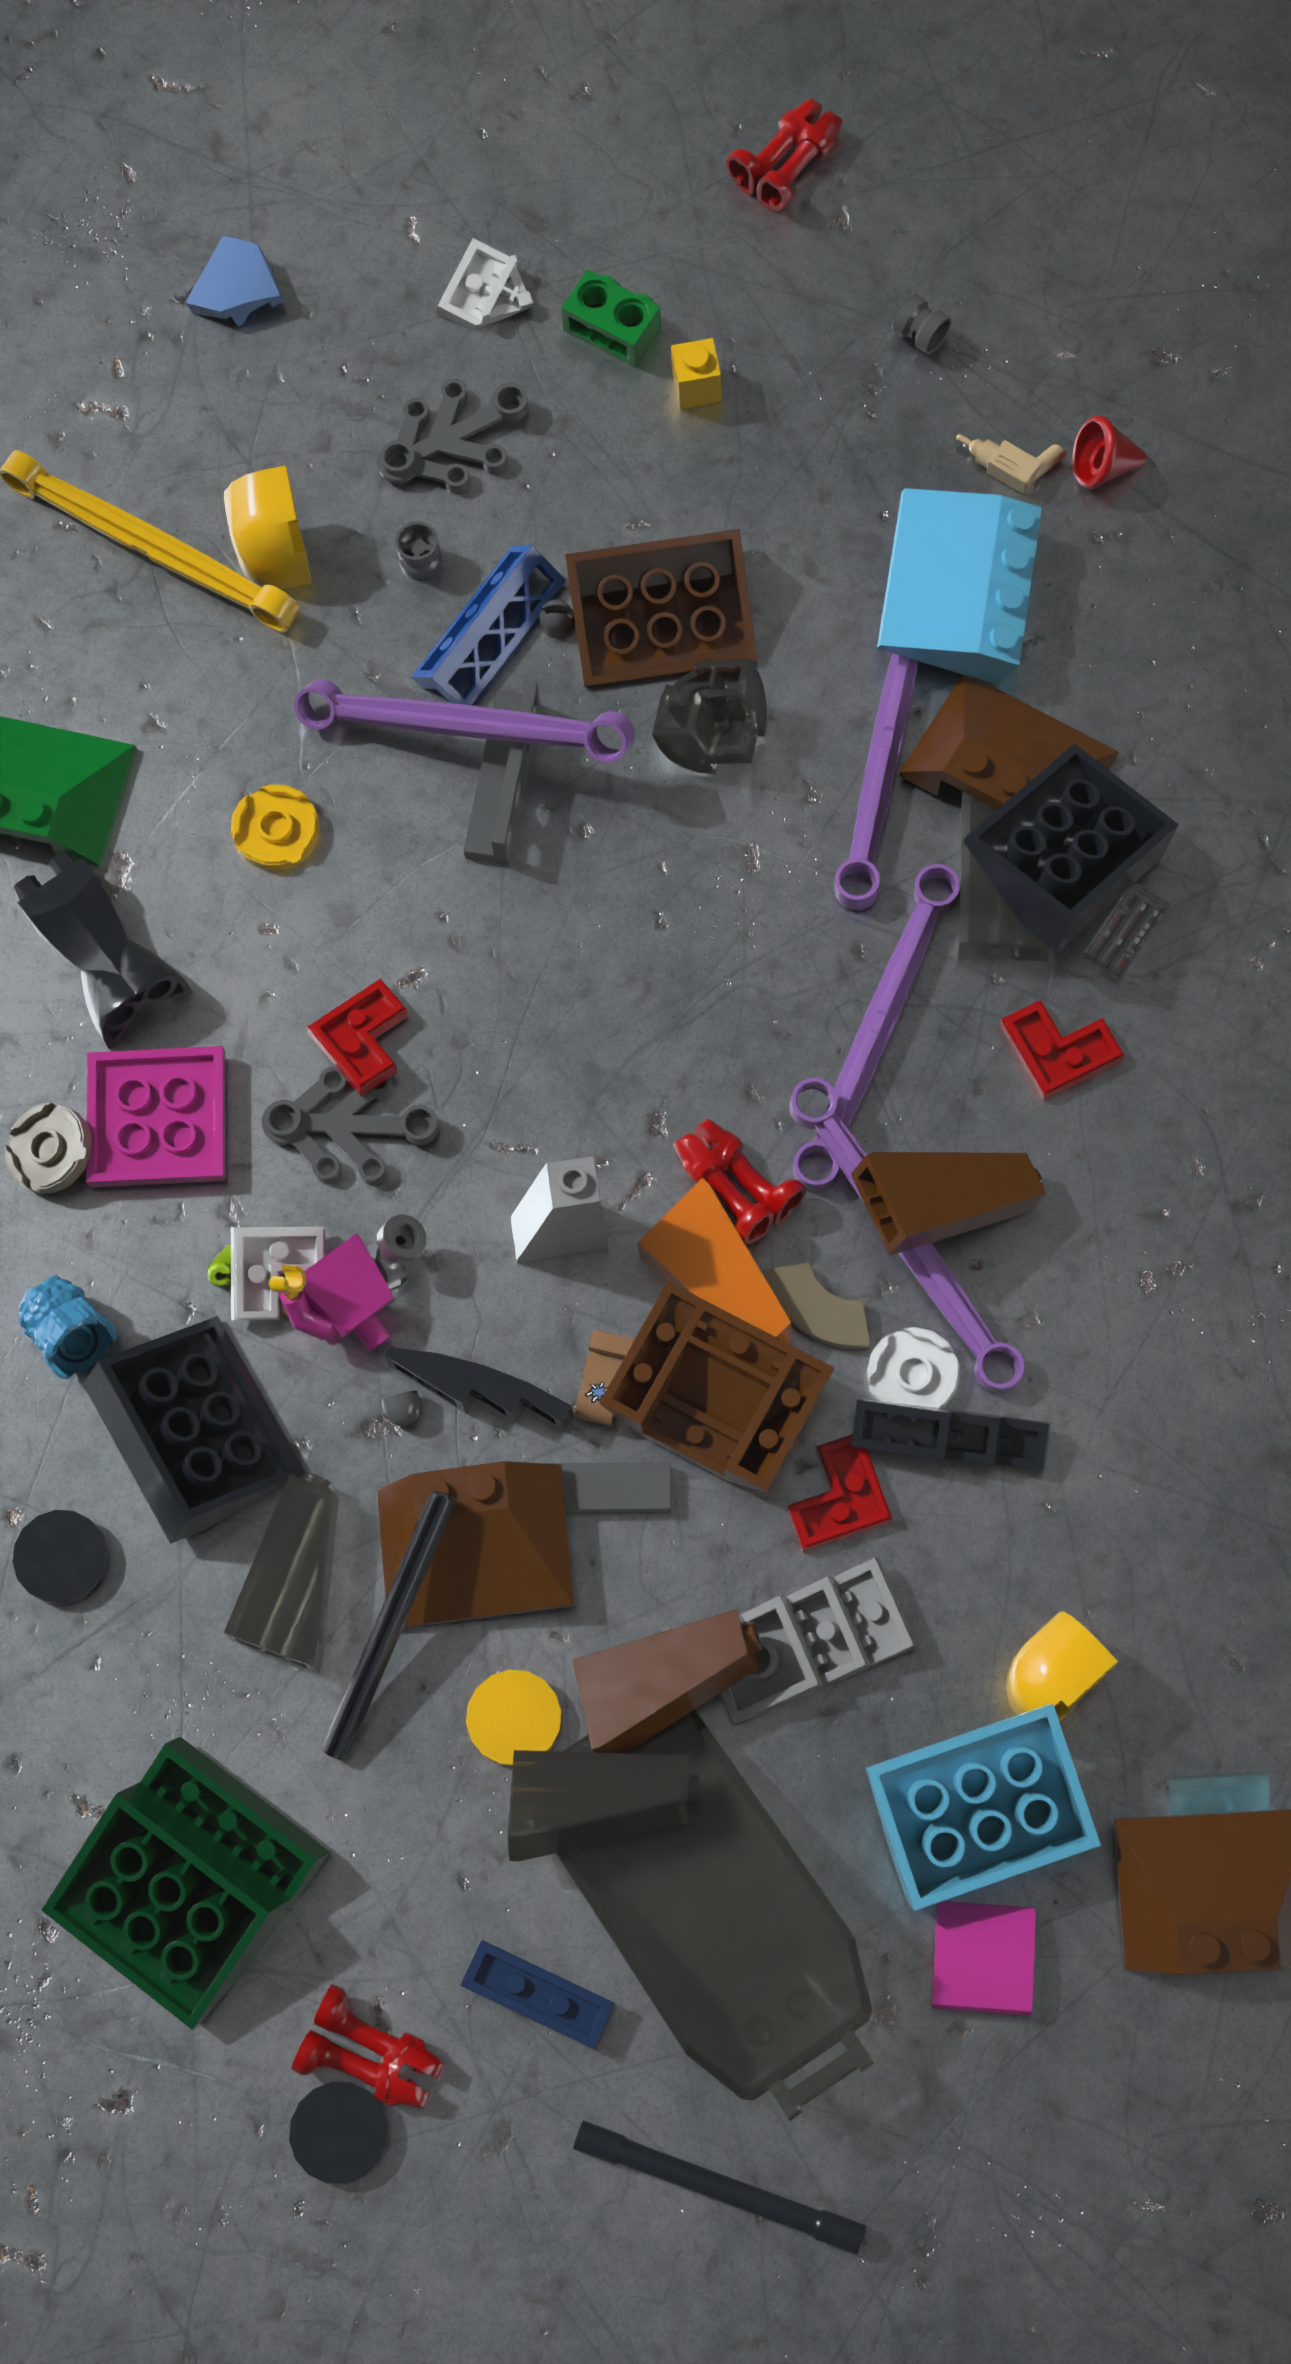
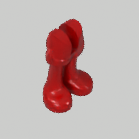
[725,98,843,211]
[673,1118,807,1244]
[291,1984,445,2109]

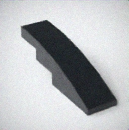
[384,1347,574,1432]
[851,1399,1051,1471]

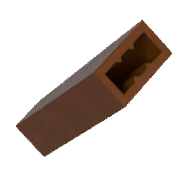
[851,1152,1046,1256]
[572,1609,762,1763]

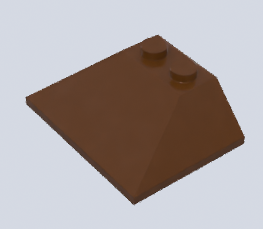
[899,674,1119,809]
[599,1281,834,1493]
[377,1461,575,1628]
[1114,1809,1291,1975]

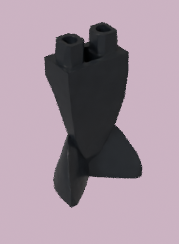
[14,851,192,1049]

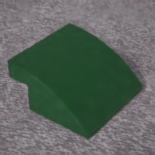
[41,1737,330,2030]

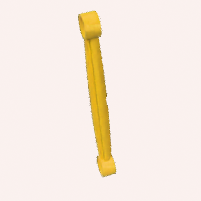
[0,450,300,633]

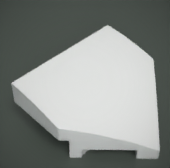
[436,238,533,330]

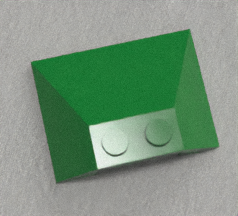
[0,716,137,867]

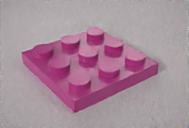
[86,1046,226,1188]

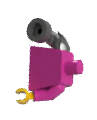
[269,1214,427,1353]

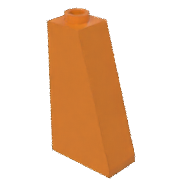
[638,1178,791,1344]

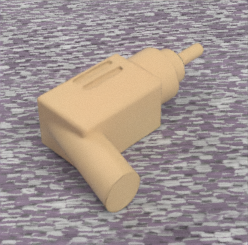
[956,434,1067,495]

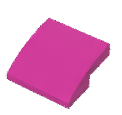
[932,1901,1036,2016]

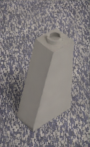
[511,1156,608,1263]

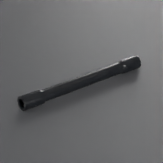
[573,2120,867,2255]

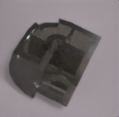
[652,659,767,774]

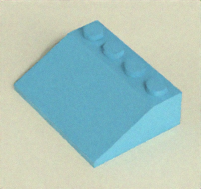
[877,488,1042,685]
[866,1703,1101,1911]

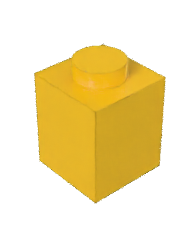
[671,338,722,409]

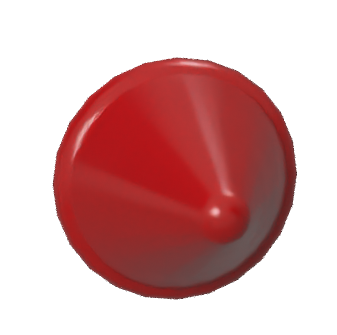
[1072,415,1147,489]

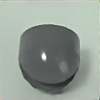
[539,599,575,638]
[381,1390,421,1427]

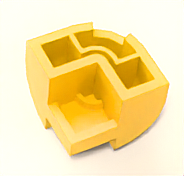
[224,465,312,588]
[1006,1611,1118,1722]

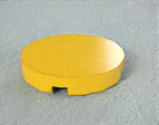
[231,784,320,871]
[466,1670,562,1767]

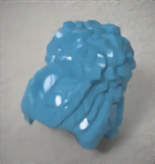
[19,1275,118,1379]

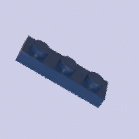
[460,1940,616,2050]

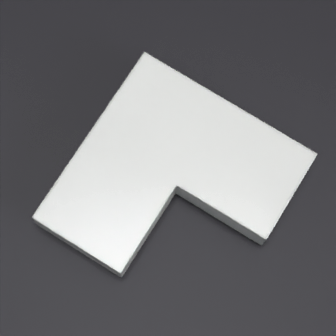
[231,1226,325,1321]

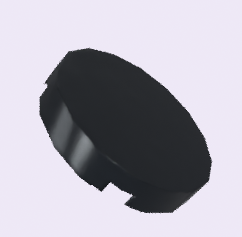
[12,1510,109,1605]
[289,2082,389,2184]

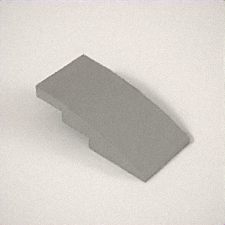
[720,1557,918,1724]

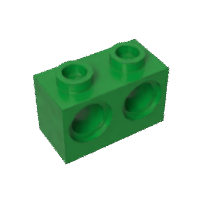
[561,269,661,368]

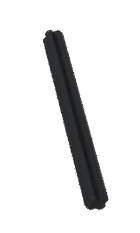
[322,1491,456,1760]

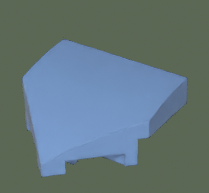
[185,236,284,326]

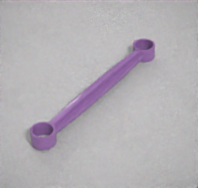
[834,653,918,910]
[294,679,635,763]
[793,864,960,1193]
[789,1077,1024,1394]

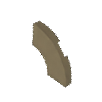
[763,1263,870,1350]

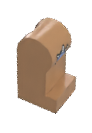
[575,1329,634,1426]

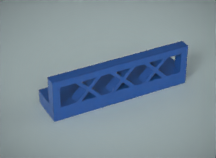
[411,545,567,705]

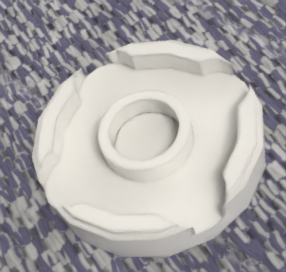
[866,1327,961,1409]

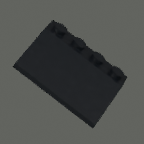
[964,743,1179,953]
[83,1316,305,1544]

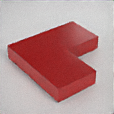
[307,978,408,1097]
[1000,1000,1125,1101]
[787,1434,893,1552]

